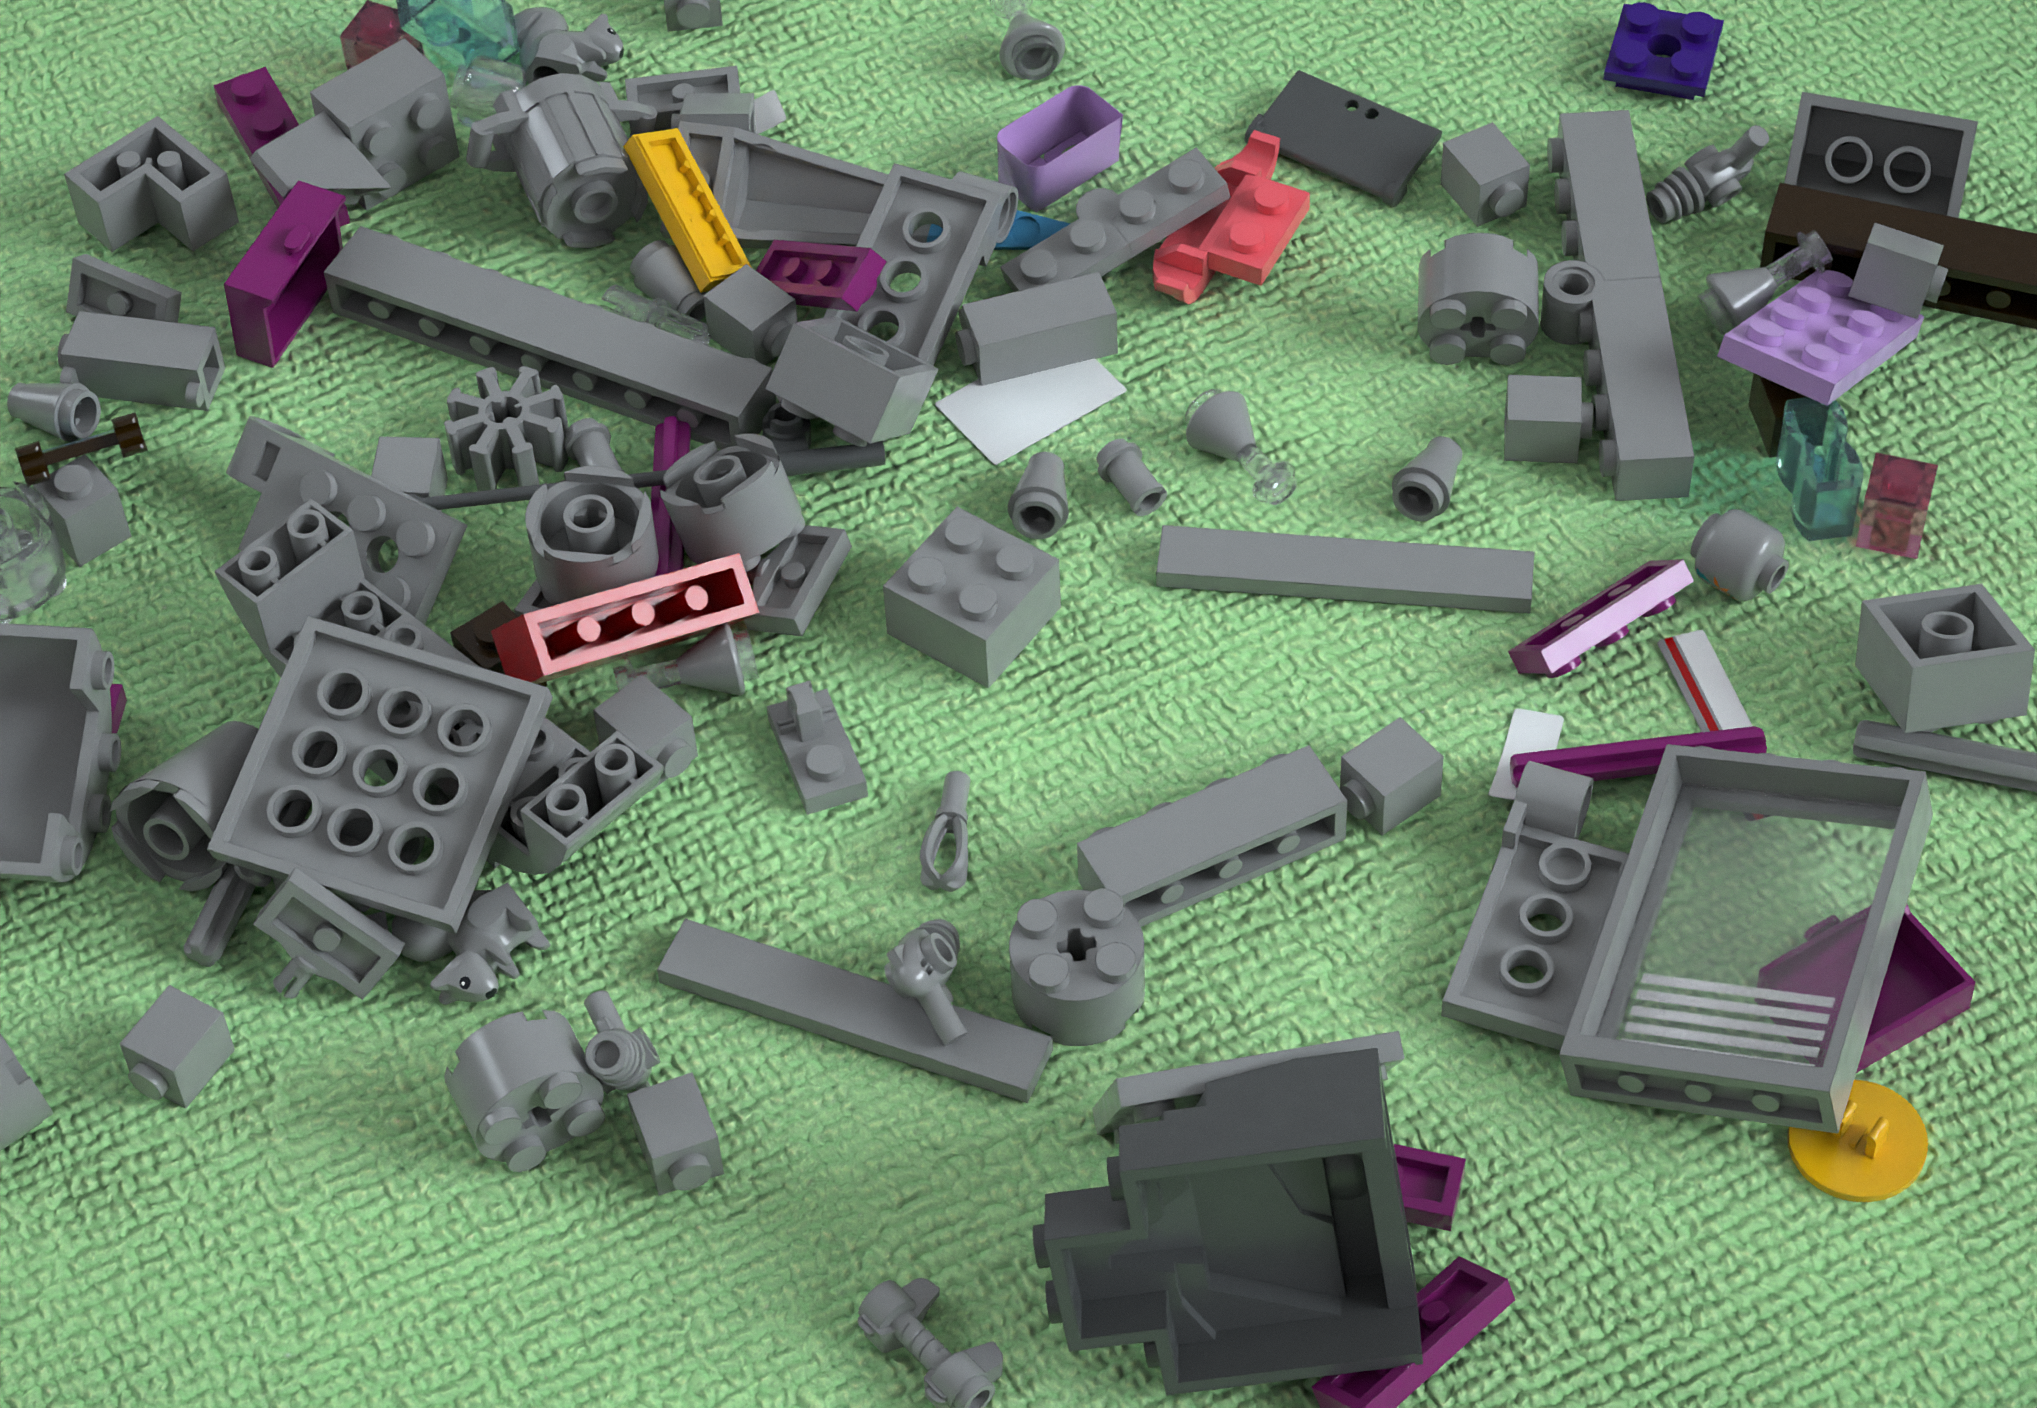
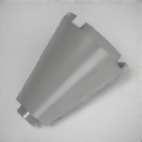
[110,721,259,891]

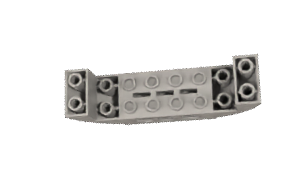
[215,498,664,875]

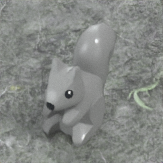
[506,7,624,84]
[392,883,551,1005]

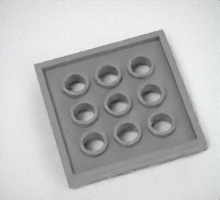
[207,616,553,934]

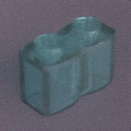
[1776,398,1863,541]

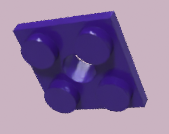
[1603,2,1724,100]

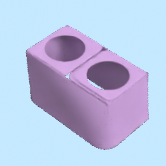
[997,85,1123,213]

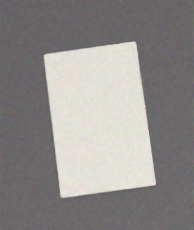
[935,358,1127,465]

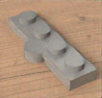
[1000,147,1231,292]

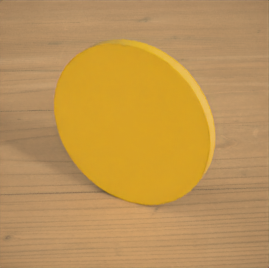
[1787,1080,1928,1202]

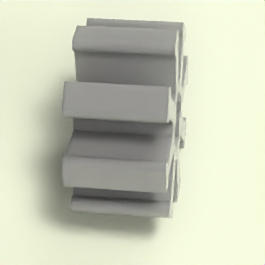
[444,366,569,491]

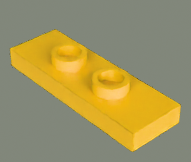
[623,128,752,293]

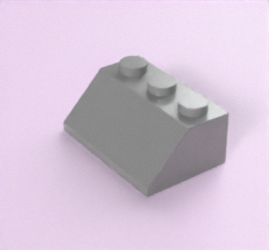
[1784,92,1978,218]

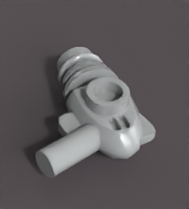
[1646,125,1769,223]
[884,919,968,1046]
[584,990,660,1094]

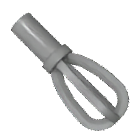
[920,771,971,892]

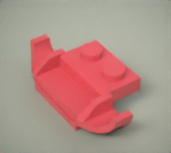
[1153,130,1310,305]

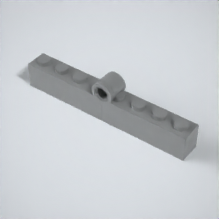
[1540,110,1694,501]

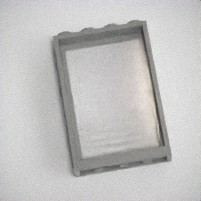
[1559,744,1933,1134]

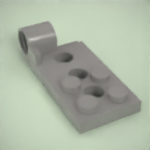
[823,163,1018,366]

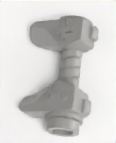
[858,1278,1003,1408]

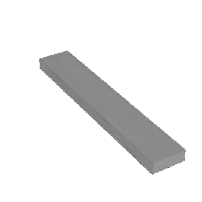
[1156,525,1534,613]
[657,919,1053,1103]

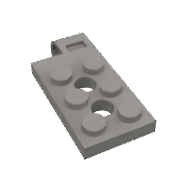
[226,416,467,625]
[1441,761,1629,1050]

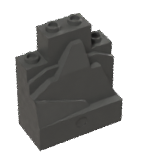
[1033,1048,1423,1396]

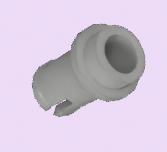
[564,418,624,472]
[1097,439,1167,516]

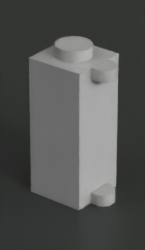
[955,272,1118,386]
[58,311,226,411]

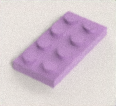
[1717,270,1924,406]

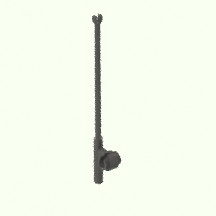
[407,402,885,510]

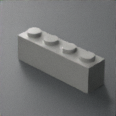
[1077,745,1347,927]

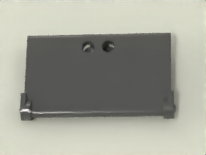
[1244,70,1442,207]

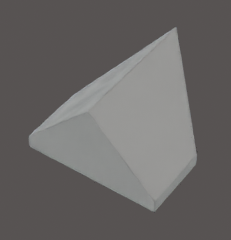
[250,111,392,205]

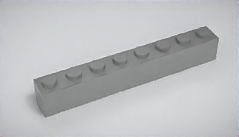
[324,226,776,449]

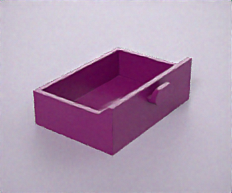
[224,180,346,368]
[1755,904,1976,1073]

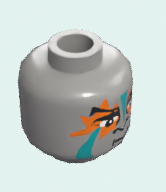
[1690,509,1789,602]

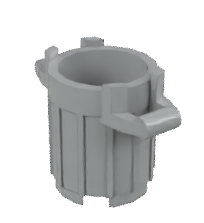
[466,73,658,248]

